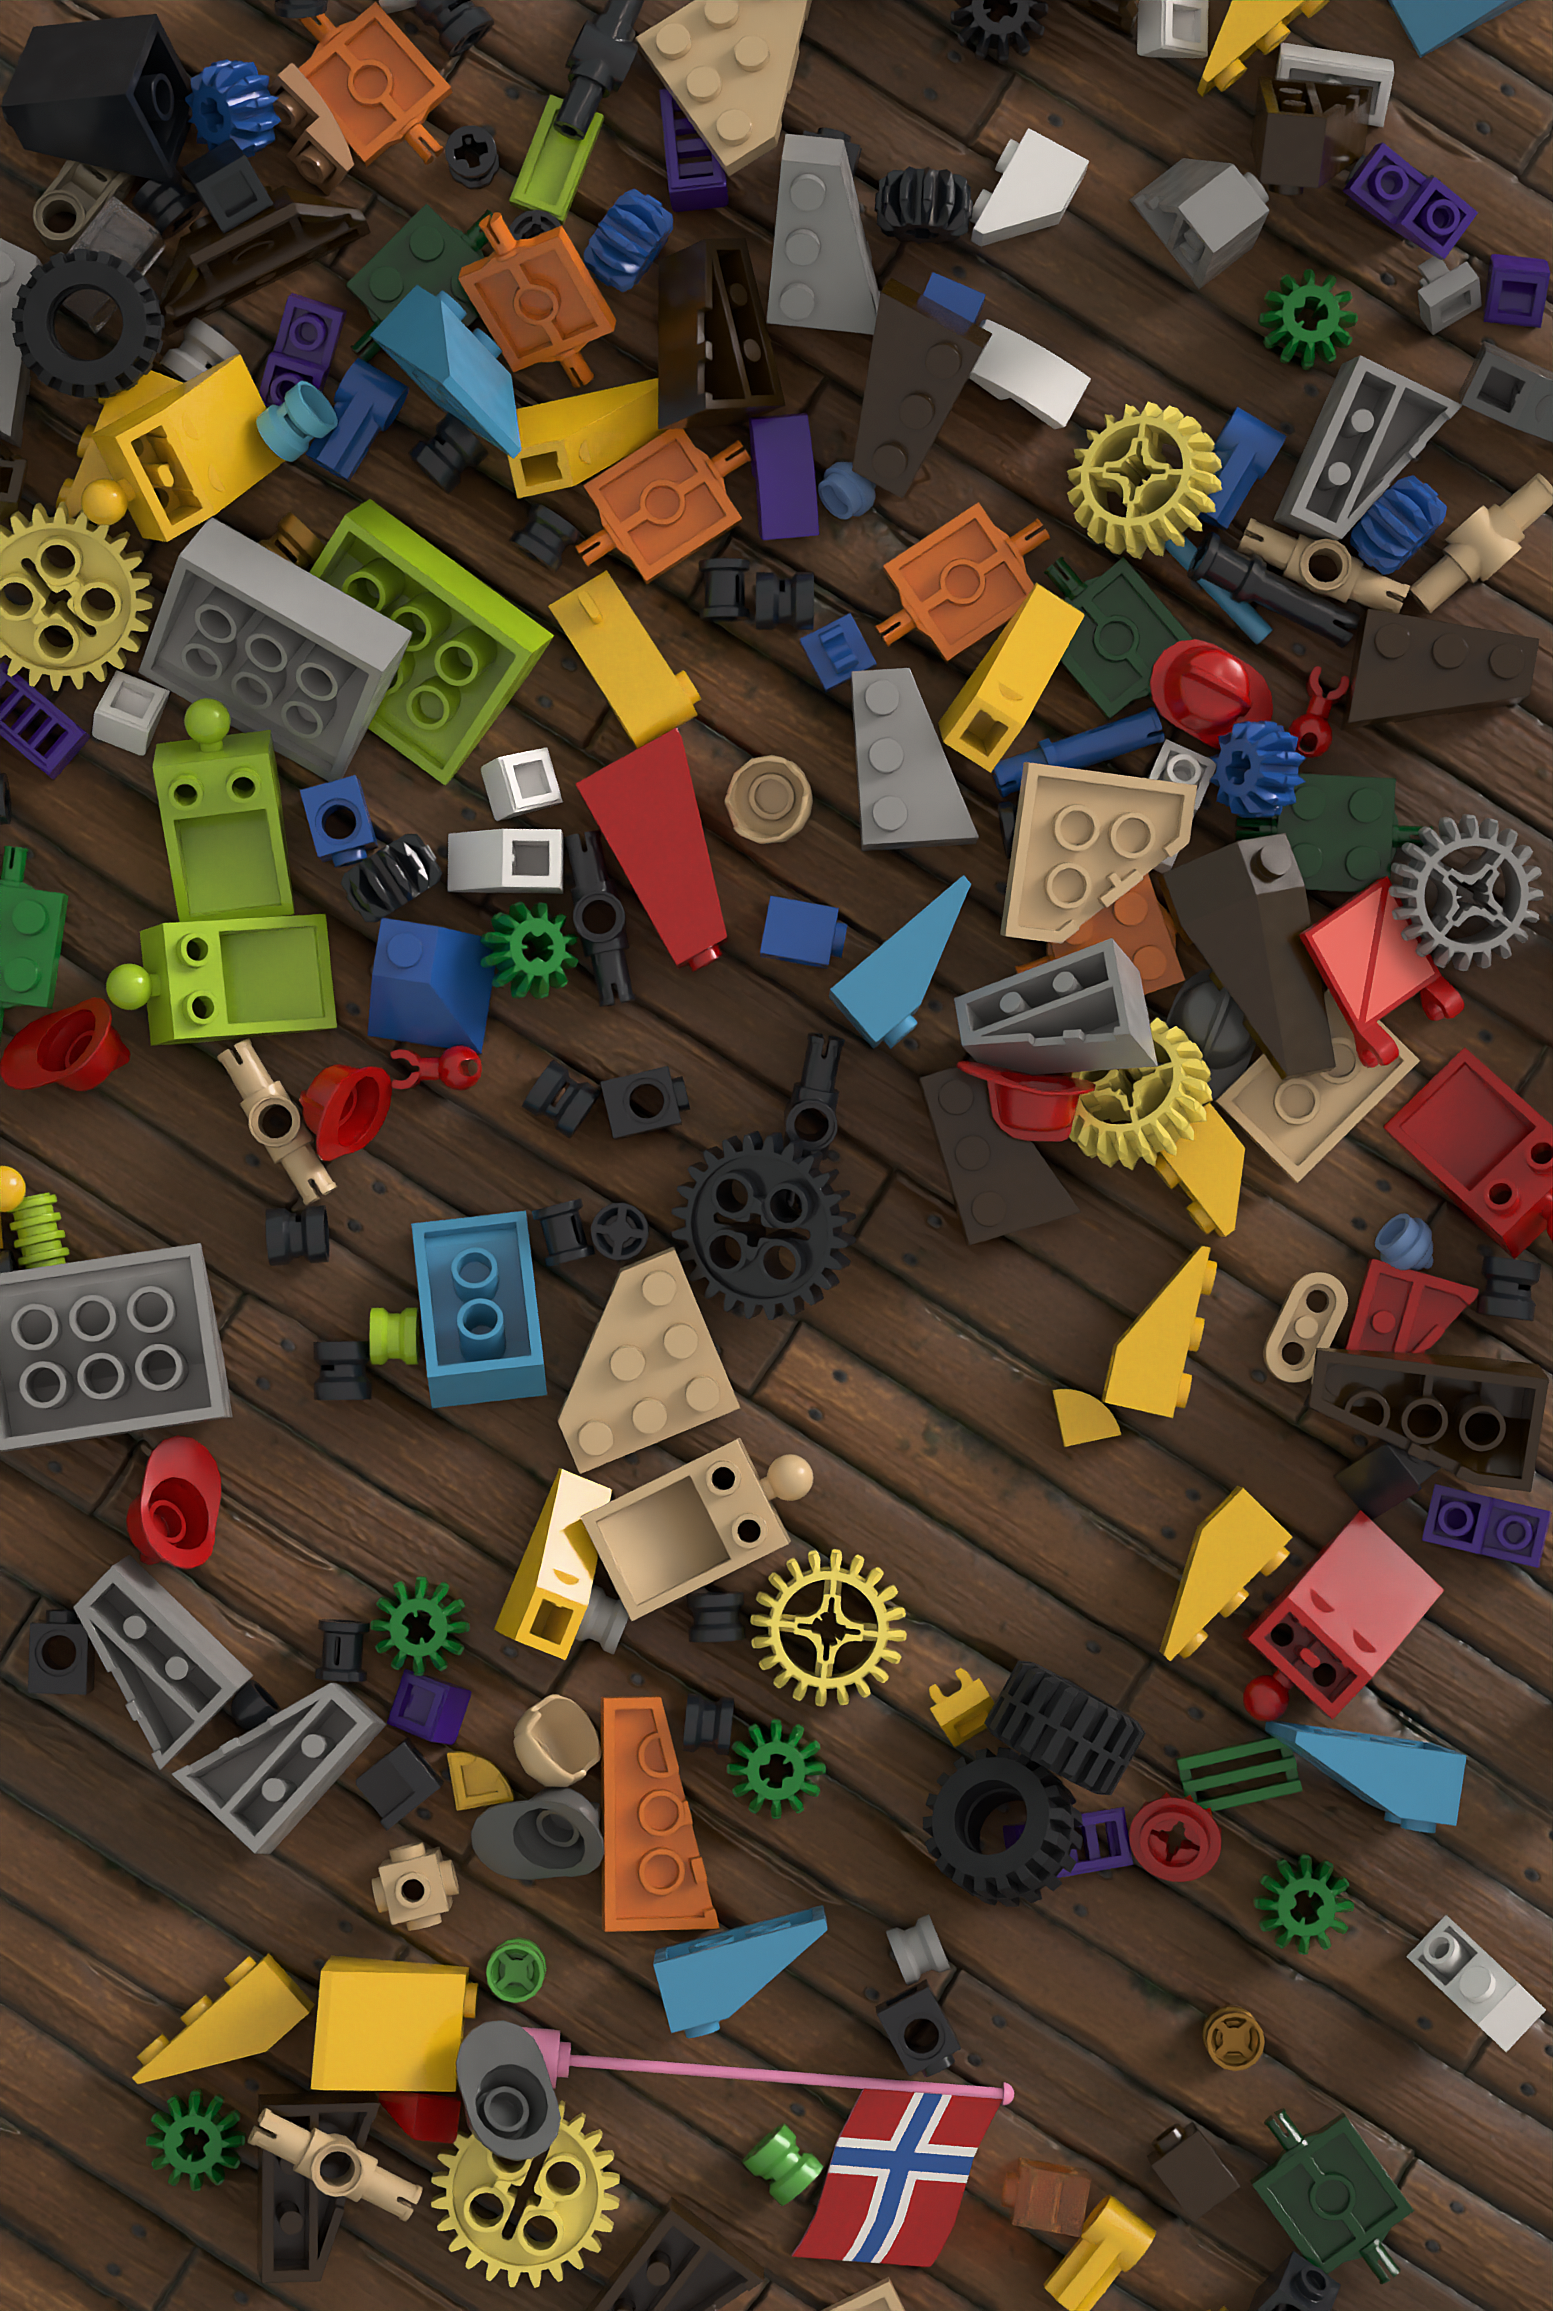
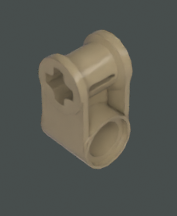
[33,160,136,254]

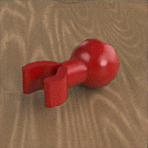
[1288,666,1349,758]
[391,1045,482,1091]

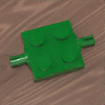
[0,846,69,1043]

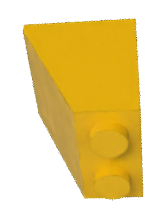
[311,1955,479,2092]

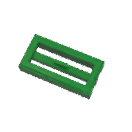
[1175,1736,1303,1812]

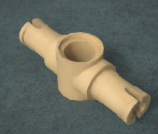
[1408,473,1553,614]
[1237,518,1410,614]
[217,1038,337,1206]
[248,2108,423,2222]

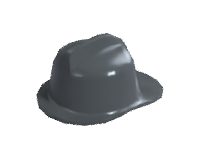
[1157,968,1256,1101]
[471,1787,605,1880]
[456,2020,561,2161]

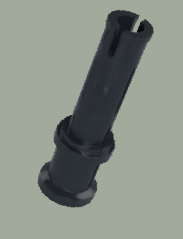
[1187,531,1360,648]

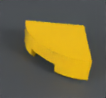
[1052,1389,1121,1447]
[447,1751,515,1811]

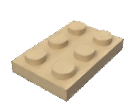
[1214,989,1420,1183]

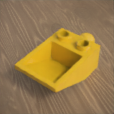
[81,354,285,542]

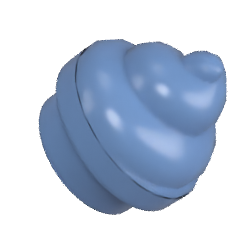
[818,462,876,519]
[1375,1213,1433,1271]

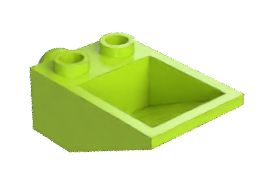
[153,698,295,922]
[106,914,337,1046]

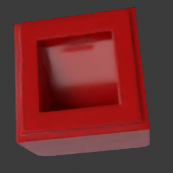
[378,2091,461,2144]

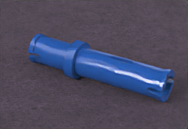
[992,707,1165,798]

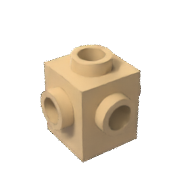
[372,1842,459,1931]

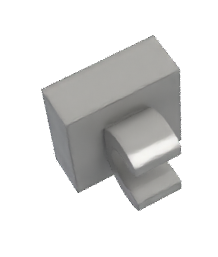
[1417,256,1482,335]

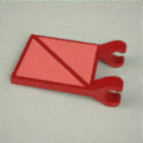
[1299,876,1464,1068]

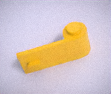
[548,570,701,749]

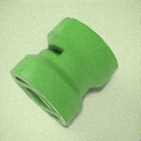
[486,1937,547,2003]
[742,2123,823,2206]

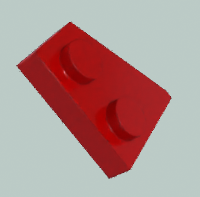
[1344,1258,1479,1354]

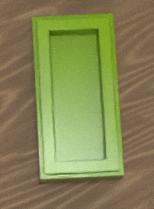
[509,95,604,225]

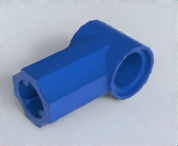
[305,358,409,482]
[1197,406,1287,531]

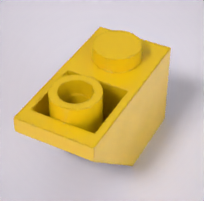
[1152,1102,1245,1238]

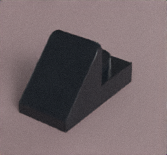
[1333,1439,1441,1520]

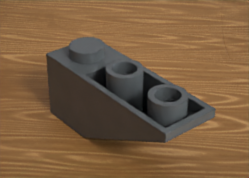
[1459,341,1553,442]

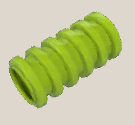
[7,1192,69,1269]

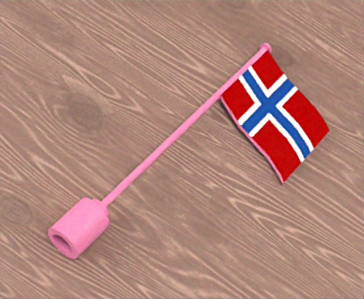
[522,2027,1014,2267]

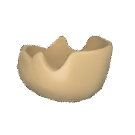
[724,755,813,844]
[513,1694,602,1787]

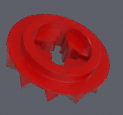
[1129,1792,1222,1882]

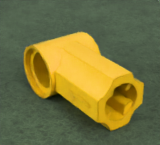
[1043,2194,1156,2311]

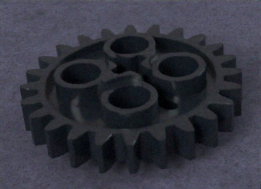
[671,1131,856,1320]

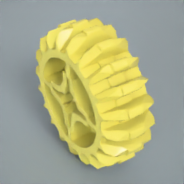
[1067,401,1222,559]
[1063,1017,1212,1170]
[750,1549,907,1706]

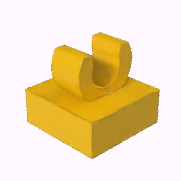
[929,1668,995,1748]

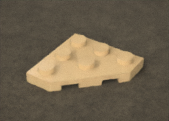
[635,0,812,176]
[1000,762,1197,944]
[557,1247,740,1474]

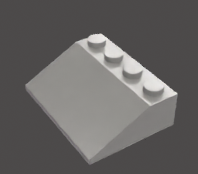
[138,517,413,782]
[0,1243,232,1452]

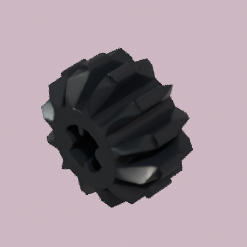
[950,0,1048,65]
[874,166,973,245]
[341,834,442,922]

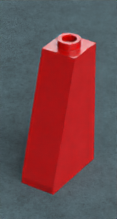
[575,727,728,972]

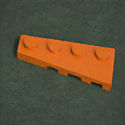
[601,1696,720,1932]

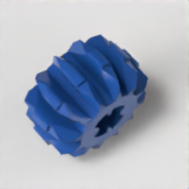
[185,59,281,158]
[584,188,673,292]
[1350,475,1447,575]
[1209,721,1306,818]

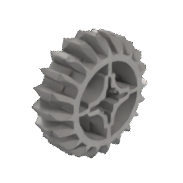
[1389,814,1544,971]

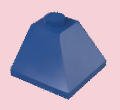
[367,918,496,1054]

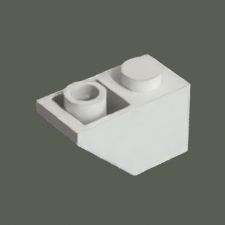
[969,128,1089,246]
[448,829,564,894]
[1406,1915,1546,2052]

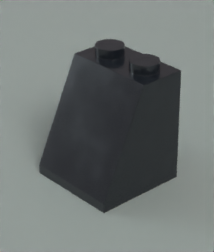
[1,14,193,181]

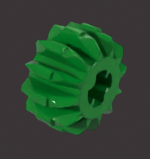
[1258,269,1358,370]
[480,902,579,1000]
[371,1576,470,1676]
[727,1718,826,1819]
[1253,1853,1354,1955]
[146,2089,247,2191]

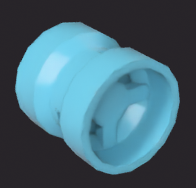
[256,381,338,462]

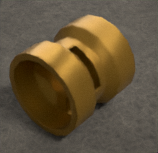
[258,511,325,570]
[1201,2004,1265,2071]

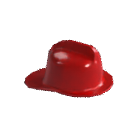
[1150,639,1273,750]
[0,997,131,1092]
[957,1061,1096,1142]
[299,1064,392,1161]
[126,1435,221,1569]

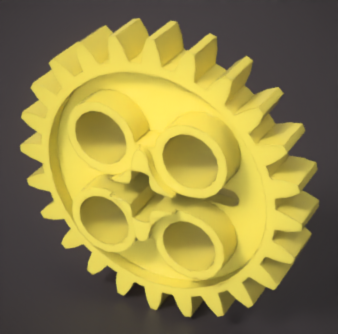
[0,502,155,691]
[431,2100,620,2288]

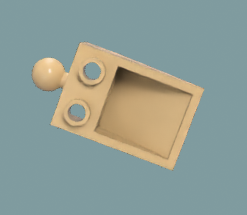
[580,1438,813,1621]

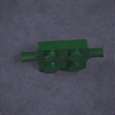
[346,203,493,363]
[1044,556,1193,721]
[1235,773,1433,892]
[1250,2108,1414,2284]

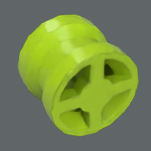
[370,1308,420,1365]

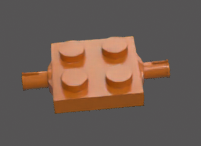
[298,1,453,167]
[458,212,617,388]
[574,428,751,584]
[874,502,1050,664]
[1015,873,1185,995]

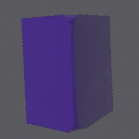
[1483,254,1550,328]
[387,1669,471,1745]

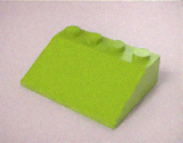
[309,499,554,785]

